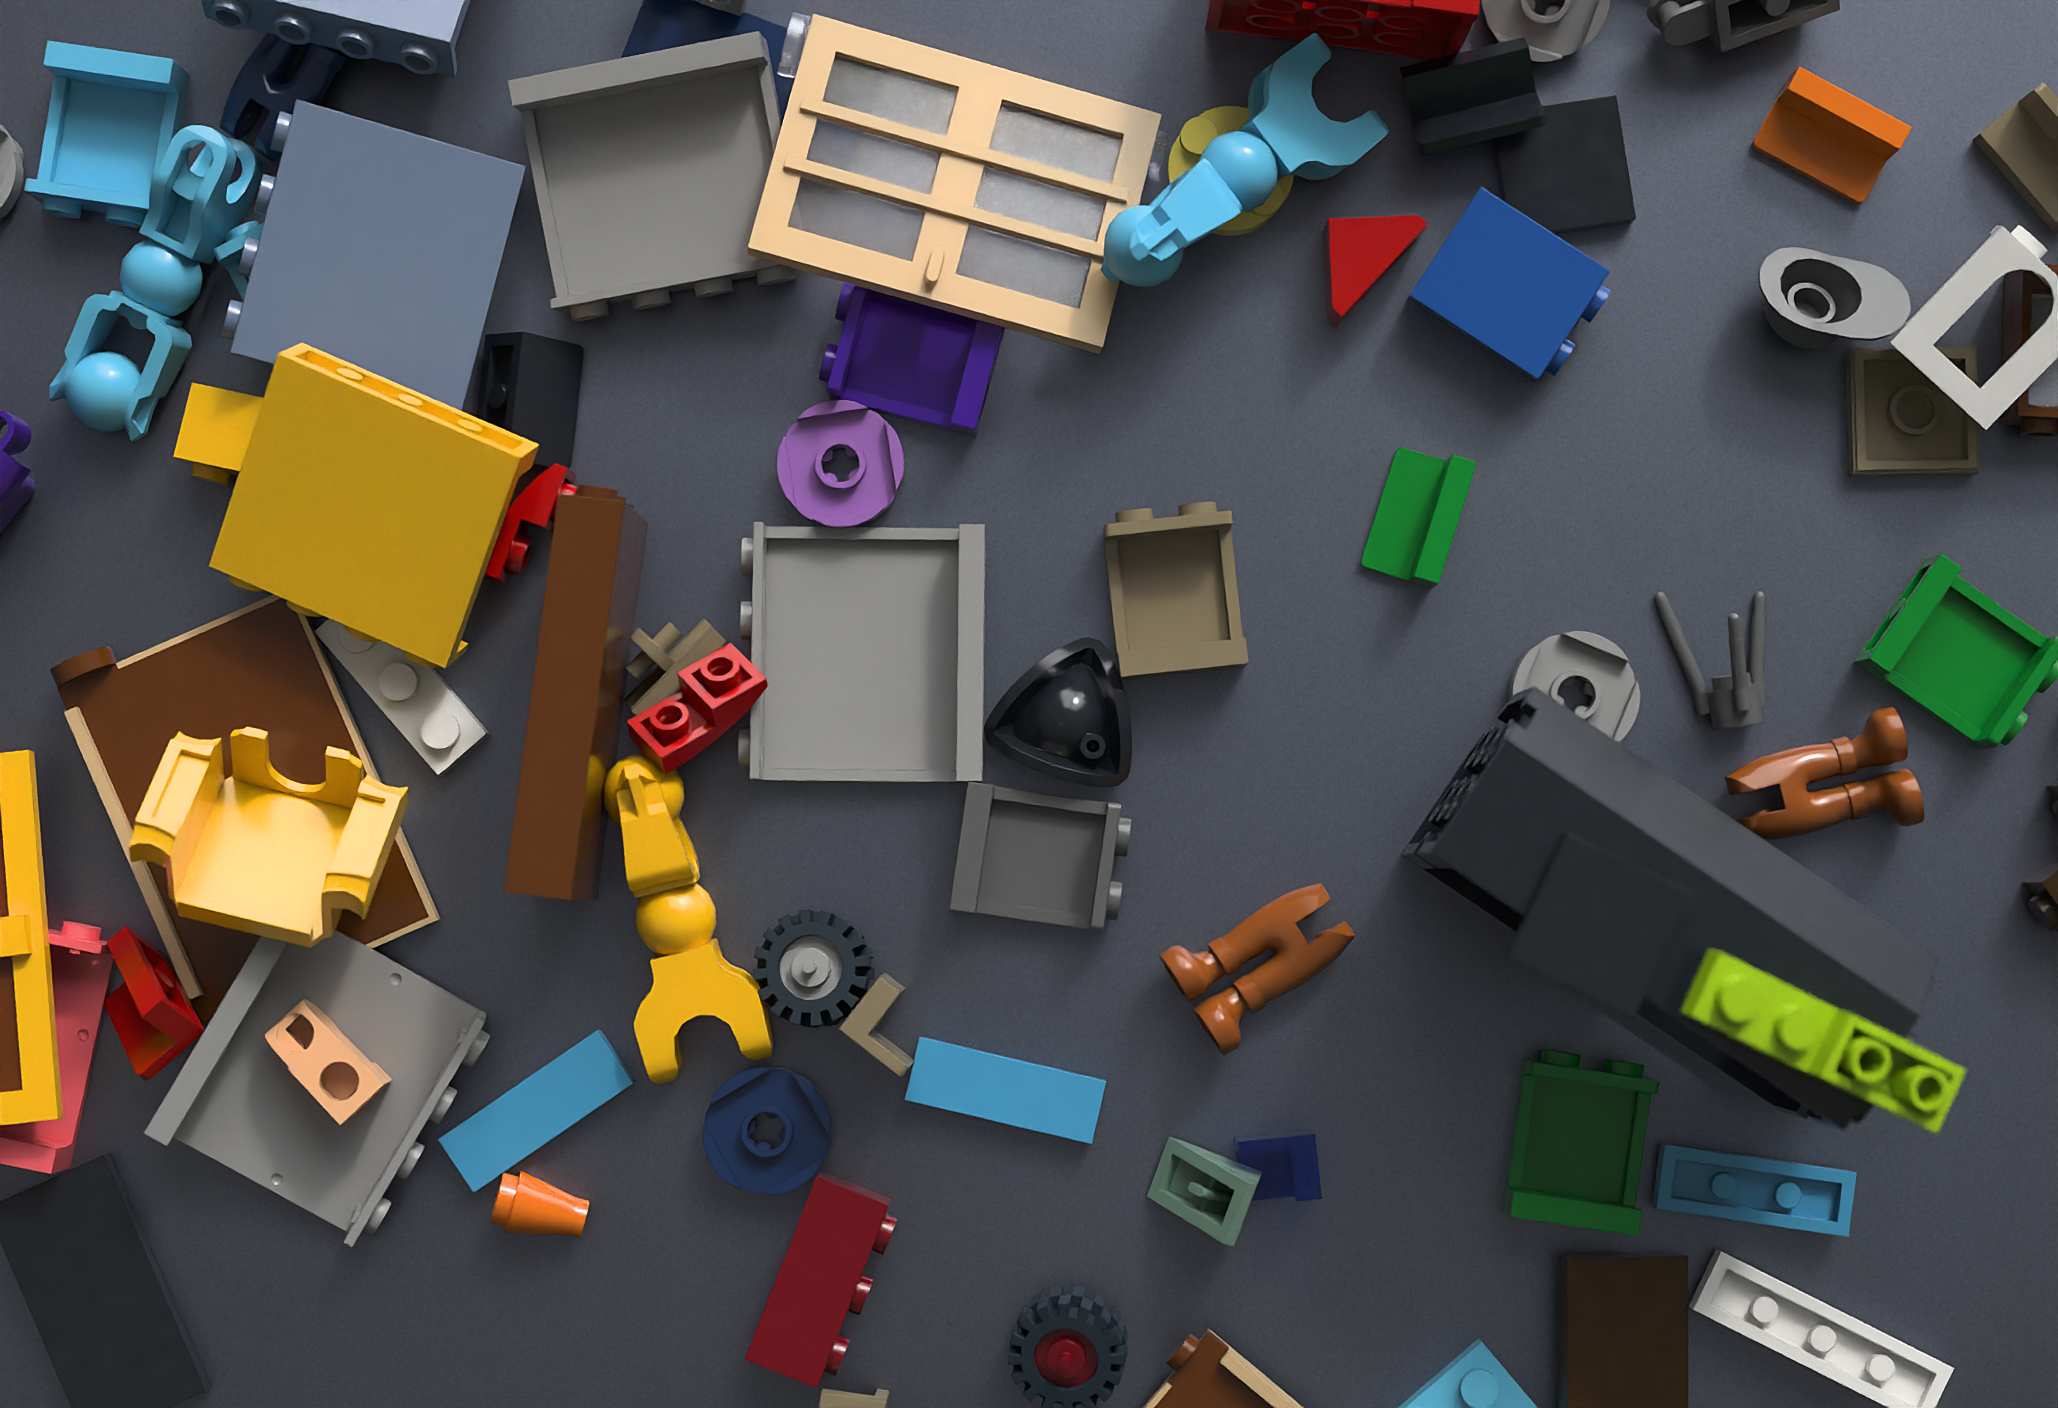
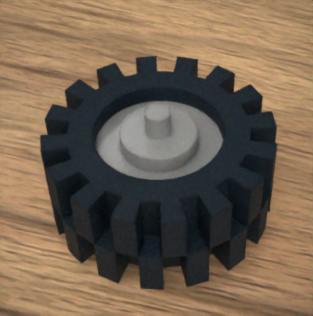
[753,909,875,1028]

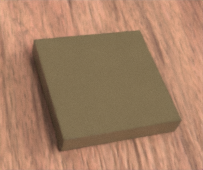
[1845,346,1981,477]

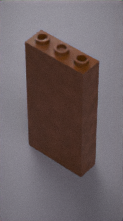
[504,485,648,900]

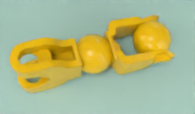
[603,753,774,1085]

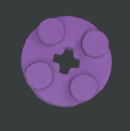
[777,400,905,528]

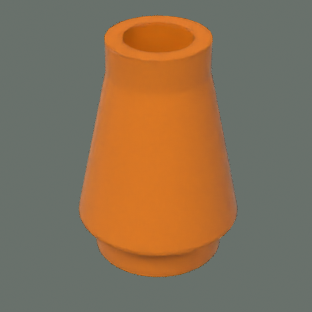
[490,1170,589,1238]

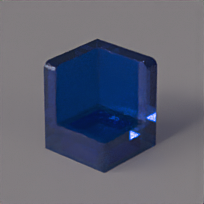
[1234,1129,1322,1202]

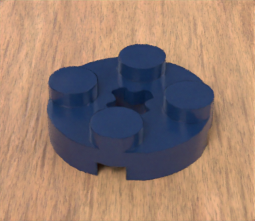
[703,1066,832,1196]

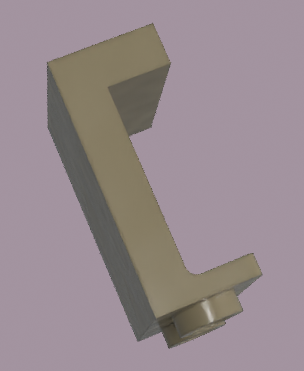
[1103,502,1249,681]

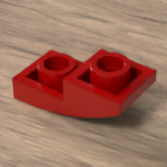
[484,463,578,585]
[626,643,768,775]

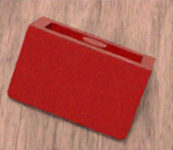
[104,925,205,1081]

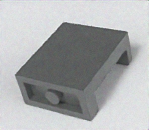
[949,781,1132,932]

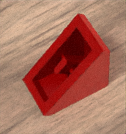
[1323,215,1428,327]

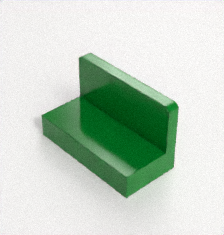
[1360,447,1477,589]

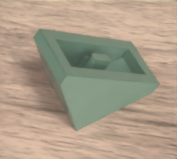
[1147,1137,1263,1246]

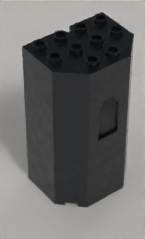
[1400,686,1939,1131]

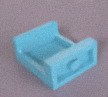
[24,40,189,228]

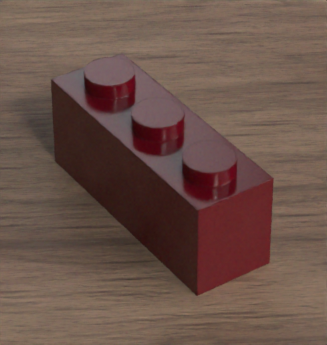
[744,1171,897,1388]

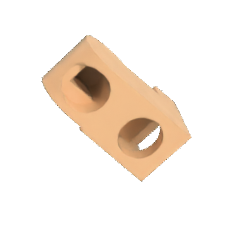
[264,998,392,1125]

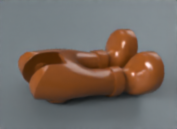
[1724,707,1925,840]
[1159,883,1356,1056]

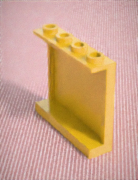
[209,343,539,668]

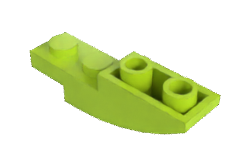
[1680,949,1966,1134]

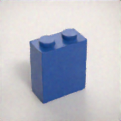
[1407,187,1611,381]

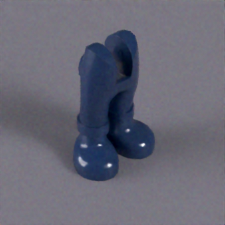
[219,33,347,162]

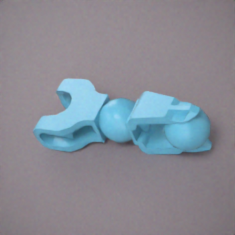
[1101,33,1389,287]
[49,125,263,442]

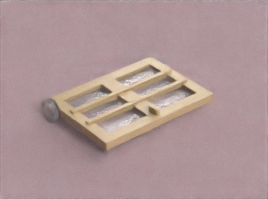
[746,12,1169,354]

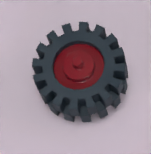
[1008,1286,1128,1408]

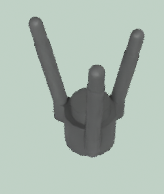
[1654,592,1767,729]

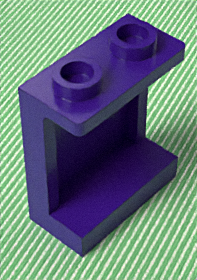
[819,282,1005,438]

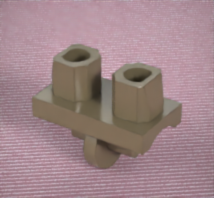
[624,618,726,715]

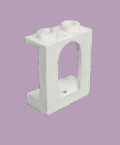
[1886,225,2058,430]

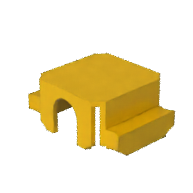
[129,727,408,948]

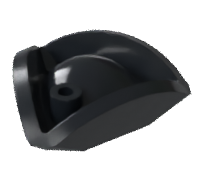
[984,637,1132,787]

